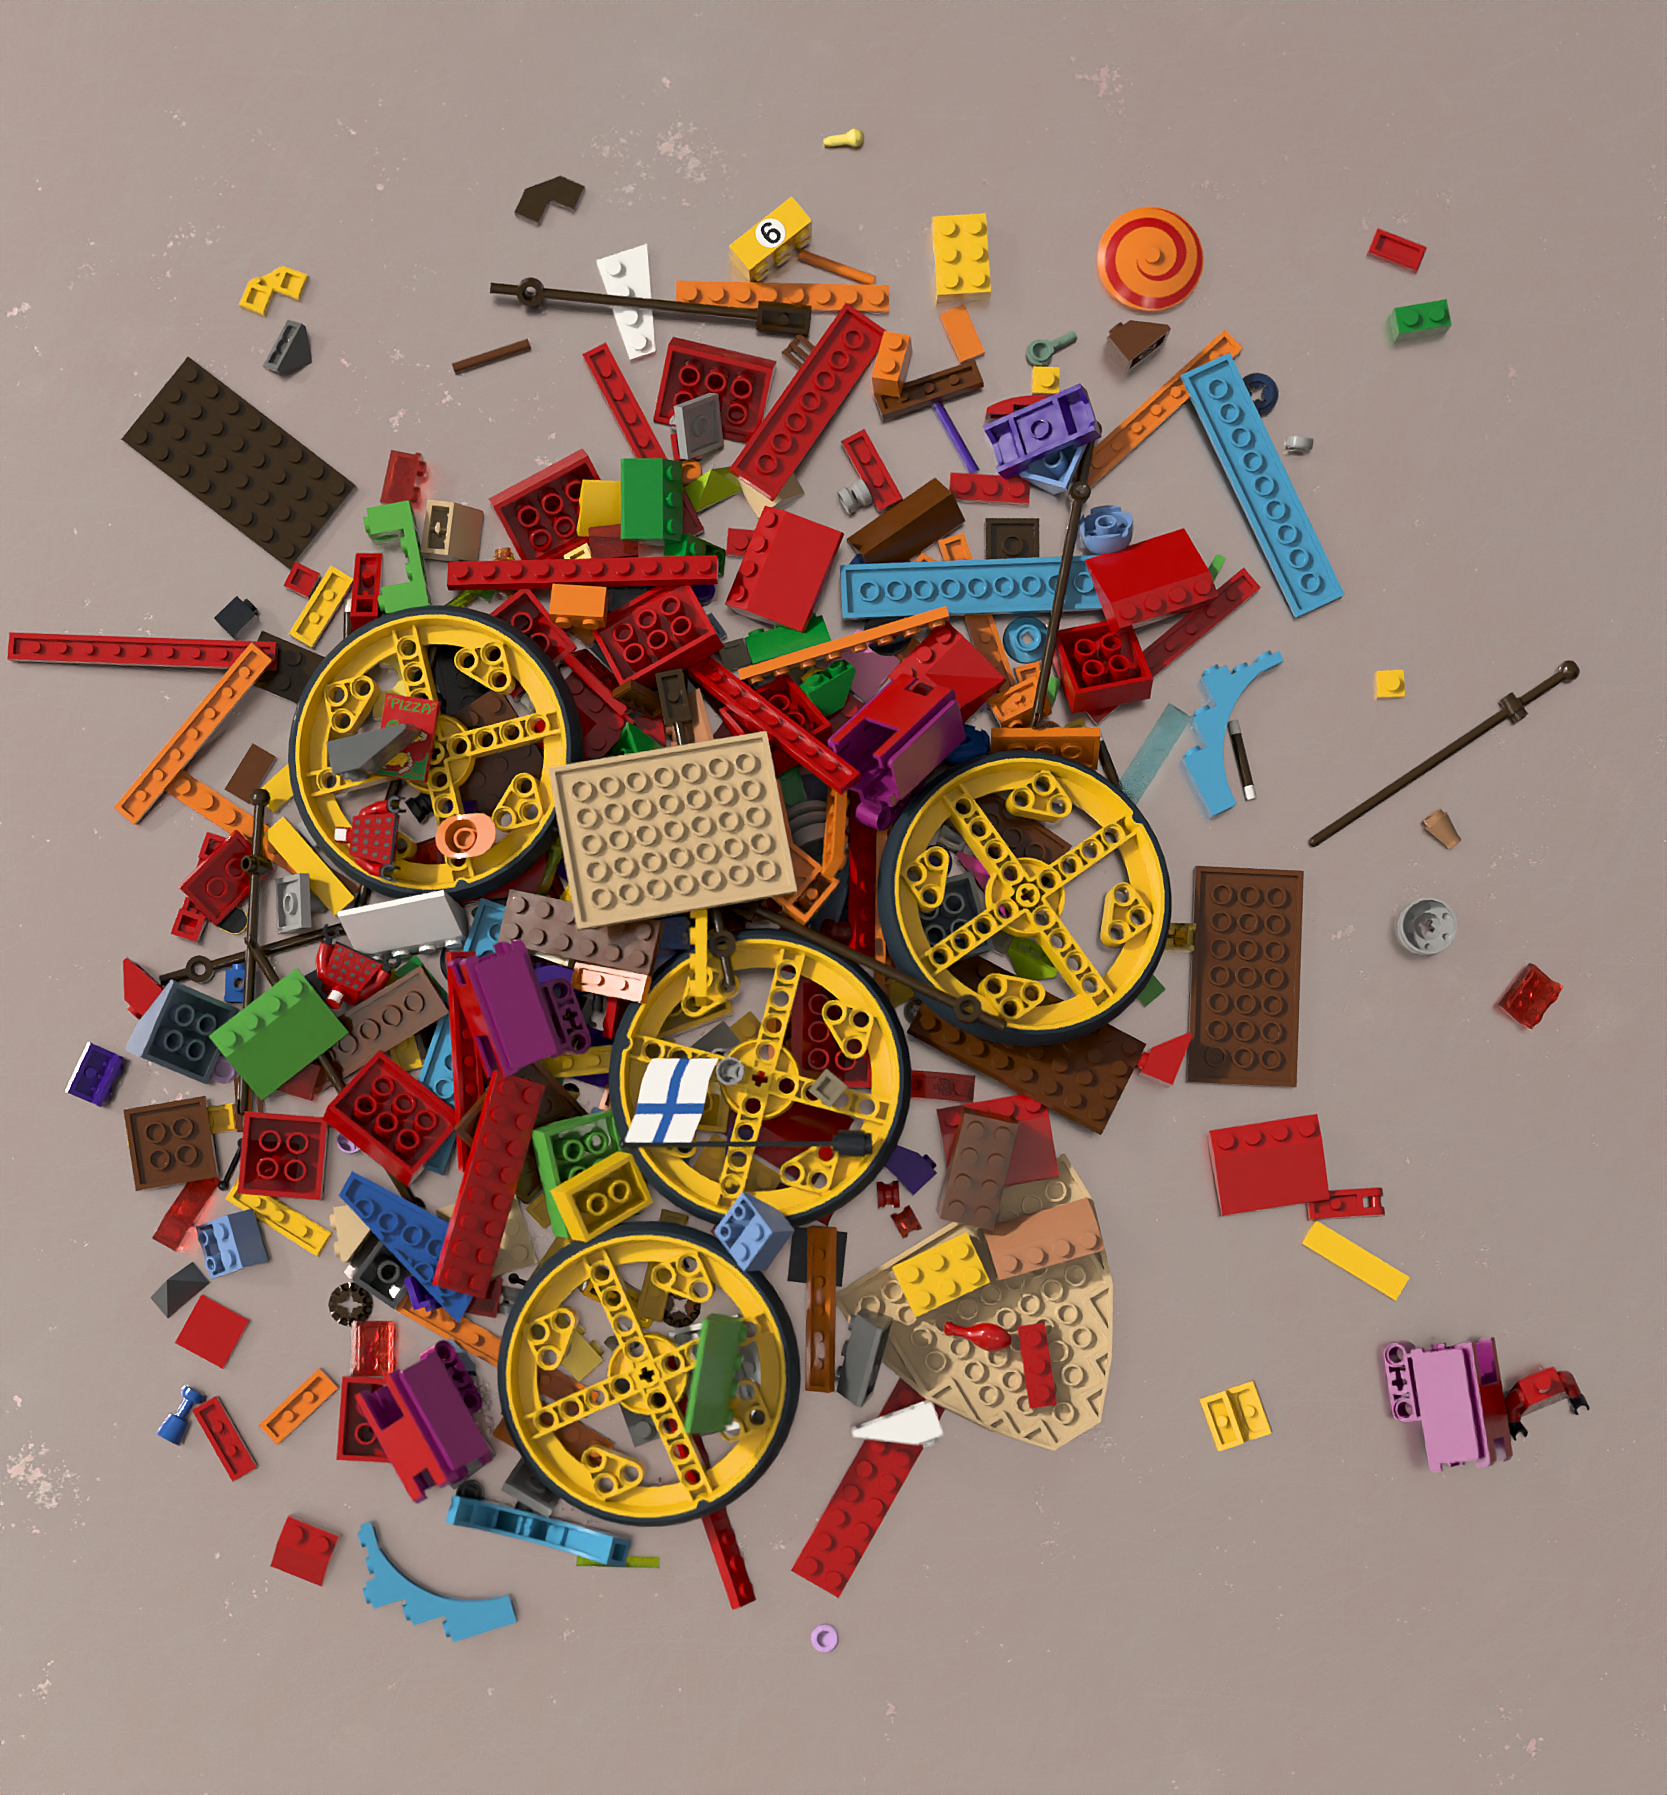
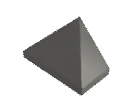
[263,320,312,373]
[150,1262,211,1319]

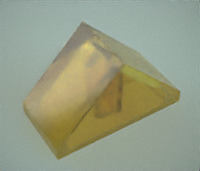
[1164,923,1196,954]

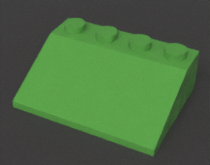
[209,968,349,1101]
[531,1109,640,1238]
[684,1313,748,1434]

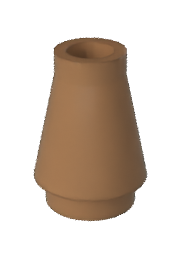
[1423,808,1462,849]

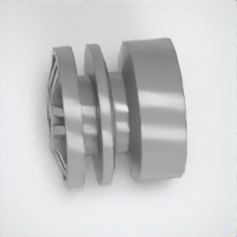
[786,800,846,862]
[1397,897,1458,956]

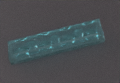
[1117,703,1192,805]

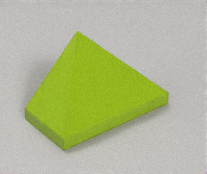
[684,466,742,512]
[1007,936,1058,980]

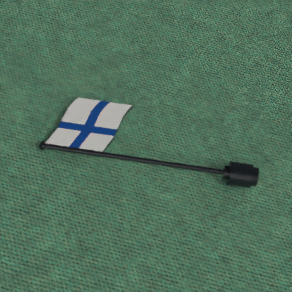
[619,1059,872,1158]

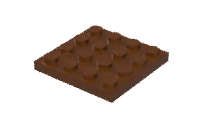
[432,686,544,819]
[452,1061,588,1204]

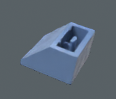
[714,1192,795,1271]
[196,1209,268,1279]

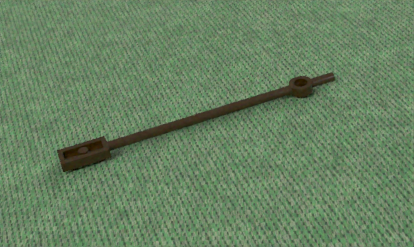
[490,277,812,335]
[655,668,737,987]
[721,899,1008,1032]
[159,902,479,986]

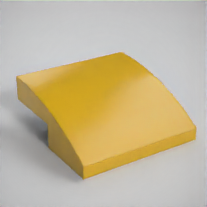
[577,480,621,538]
[1200,1380,1273,1452]

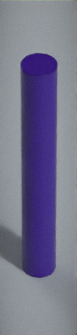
[932,401,980,474]

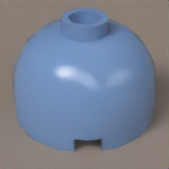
[1079,505,1134,555]

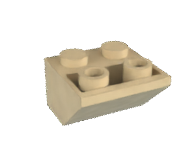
[421,499,483,562]
[330,1205,373,1263]

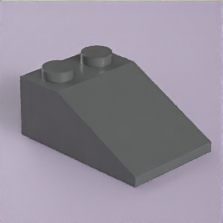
[326,723,422,782]

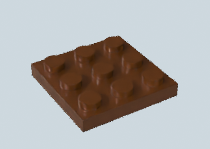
[123,1096,219,1191]

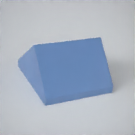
[1019,443,1088,495]

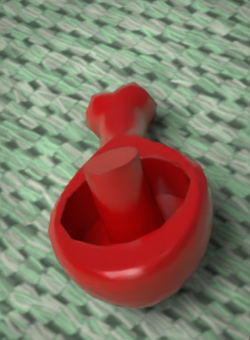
[944,1322,1012,1352]

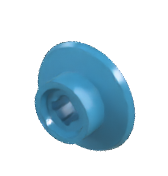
[1003,617,1048,664]

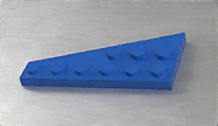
[338,1171,473,1323]

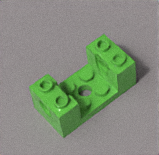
[363,500,432,615]

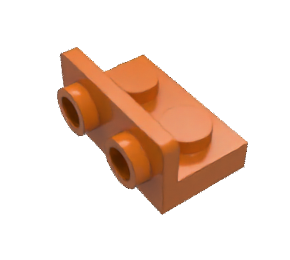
[987,676,1052,728]

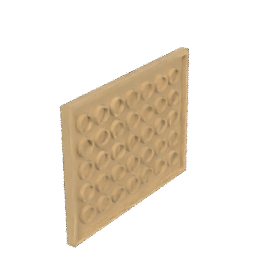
[548,731,797,931]

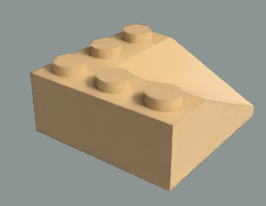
[436,1195,539,1278]

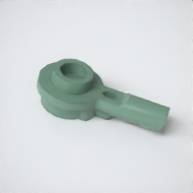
[1027,331,1078,366]

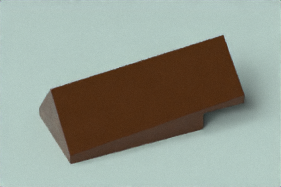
[846,478,966,564]

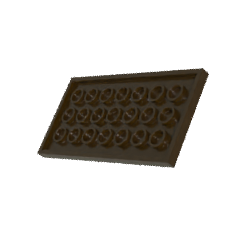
[121,356,357,571]

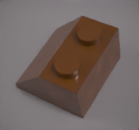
[1105,320,1171,374]

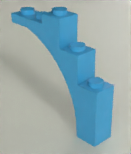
[1181,651,1284,819]
[446,1495,632,1567]
[358,1520,518,1642]

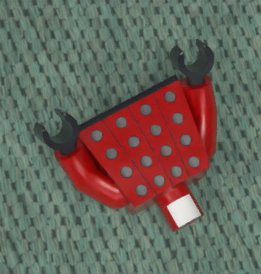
[335,796,407,882]
[315,923,402,1009]
[1505,1366,1590,1441]

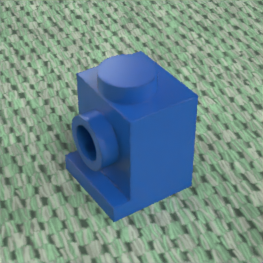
[224,964,256,1004]

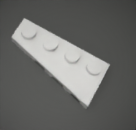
[596,244,656,362]

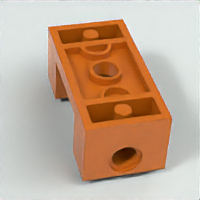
[771,838,840,926]

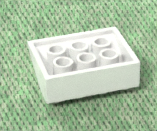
[338,890,469,962]
[851,1400,943,1447]

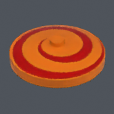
[1097,207,1204,313]

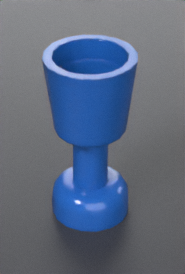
[156,1385,206,1446]

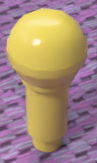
[823,128,864,147]

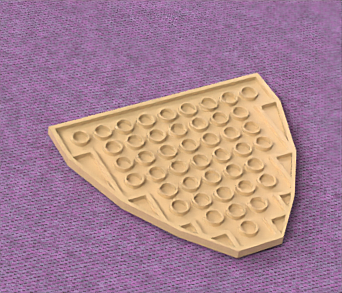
[836,1153,1113,1451]

